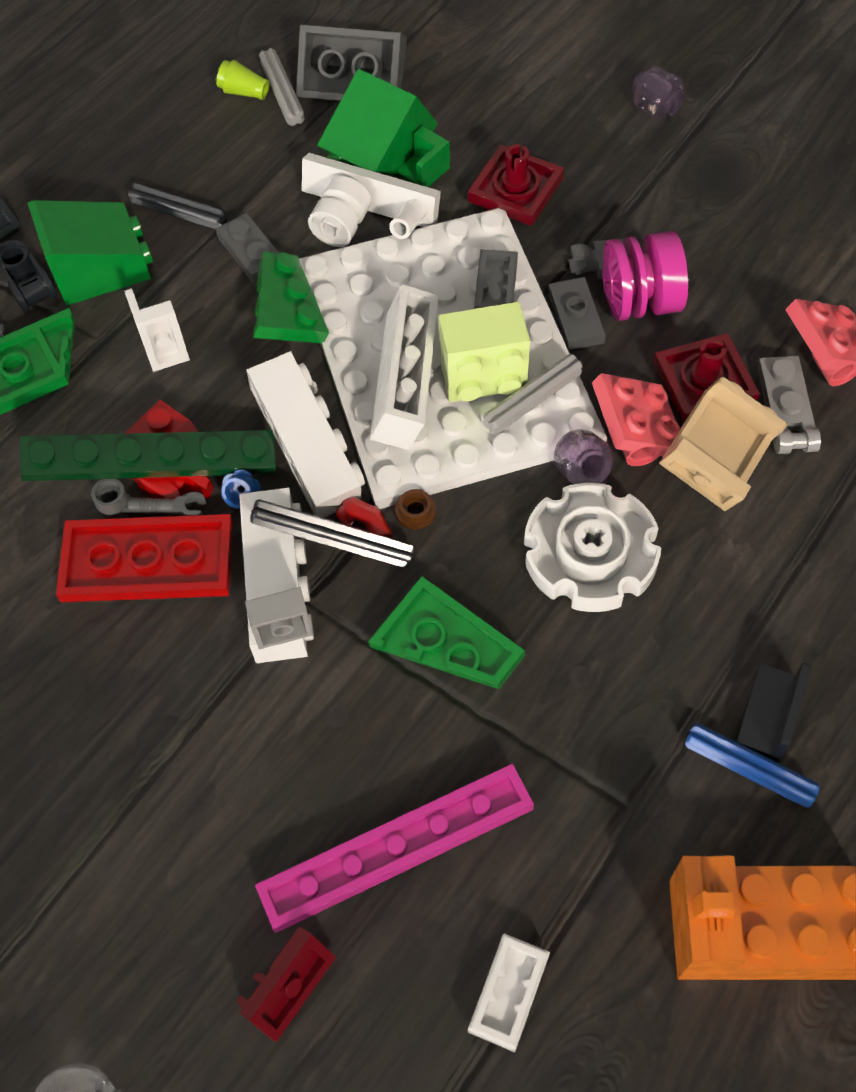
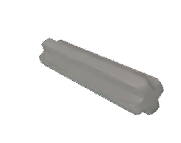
[259,48,305,126]
[483,354,582,434]

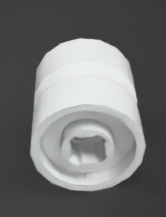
[308,176,372,247]

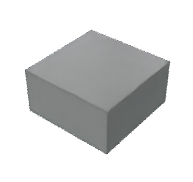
[245,587,313,650]

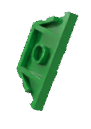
[0,308,75,415]

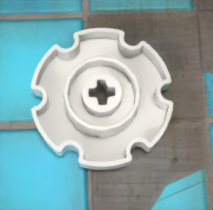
[524,483,661,612]

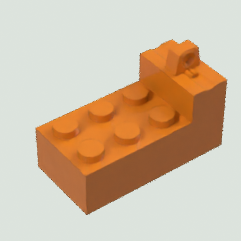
[669,856,856,980]

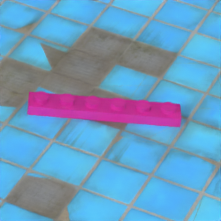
[255,764,534,933]

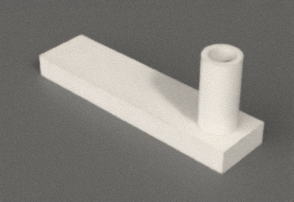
[302,153,441,239]

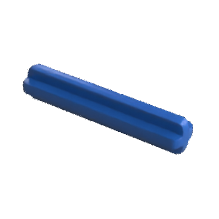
[685,724,820,808]

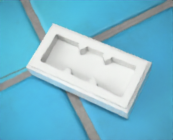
[468,933,550,1052]

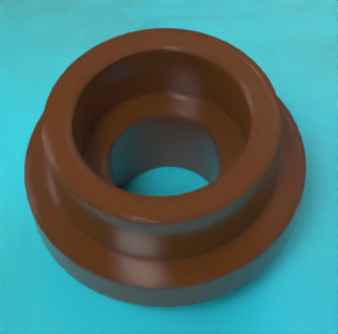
[395,489,436,530]

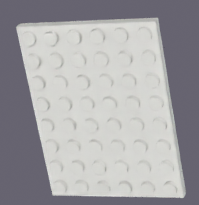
[299,208,607,509]

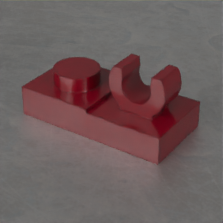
[237,926,336,1042]

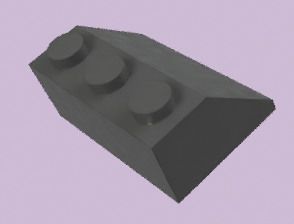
[296,25,407,101]

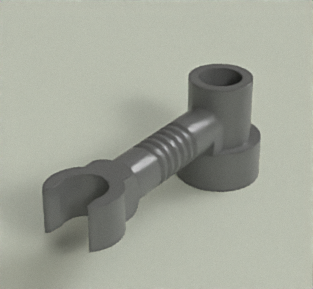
[91,479,207,519]

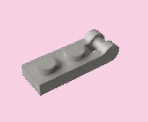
[757,356,821,454]

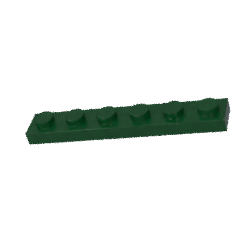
[20,430,276,481]

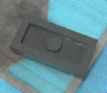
[216,213,279,284]

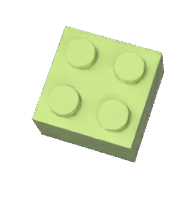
[438,302,530,402]

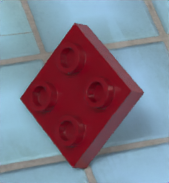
[468,144,564,226]
[653,333,760,423]

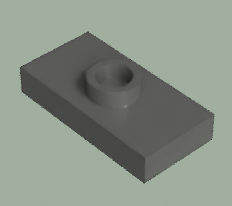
[474,249,518,309]
[548,277,606,351]

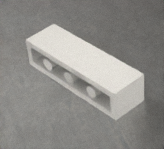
[370,284,439,450]
[247,351,365,518]
[239,488,314,663]

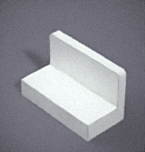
[124,289,190,372]

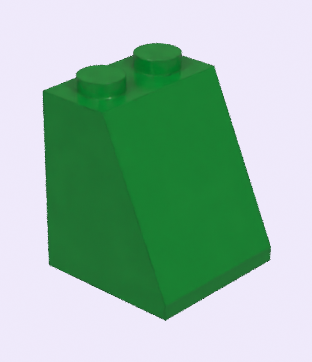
[317,68,438,177]
[27,200,153,306]

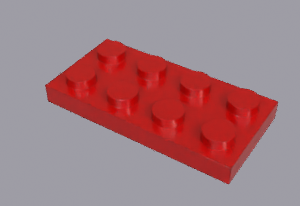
[56,514,233,602]

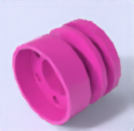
[602,231,688,321]

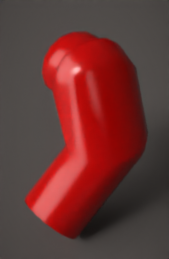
[336,497,393,538]

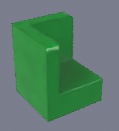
[397,126,450,187]

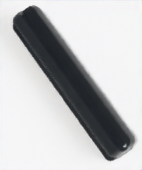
[128,182,227,230]

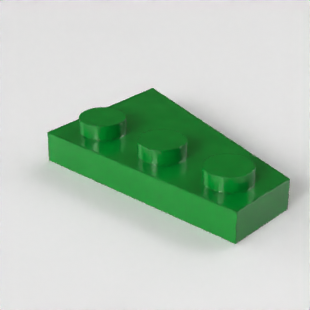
[253,251,329,343]
[368,576,526,689]

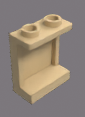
[659,377,787,511]

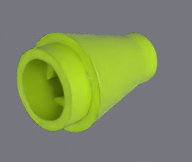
[216,60,269,100]

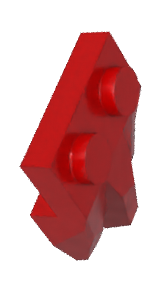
[124,400,214,499]

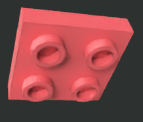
[785,299,856,386]
[592,373,680,466]

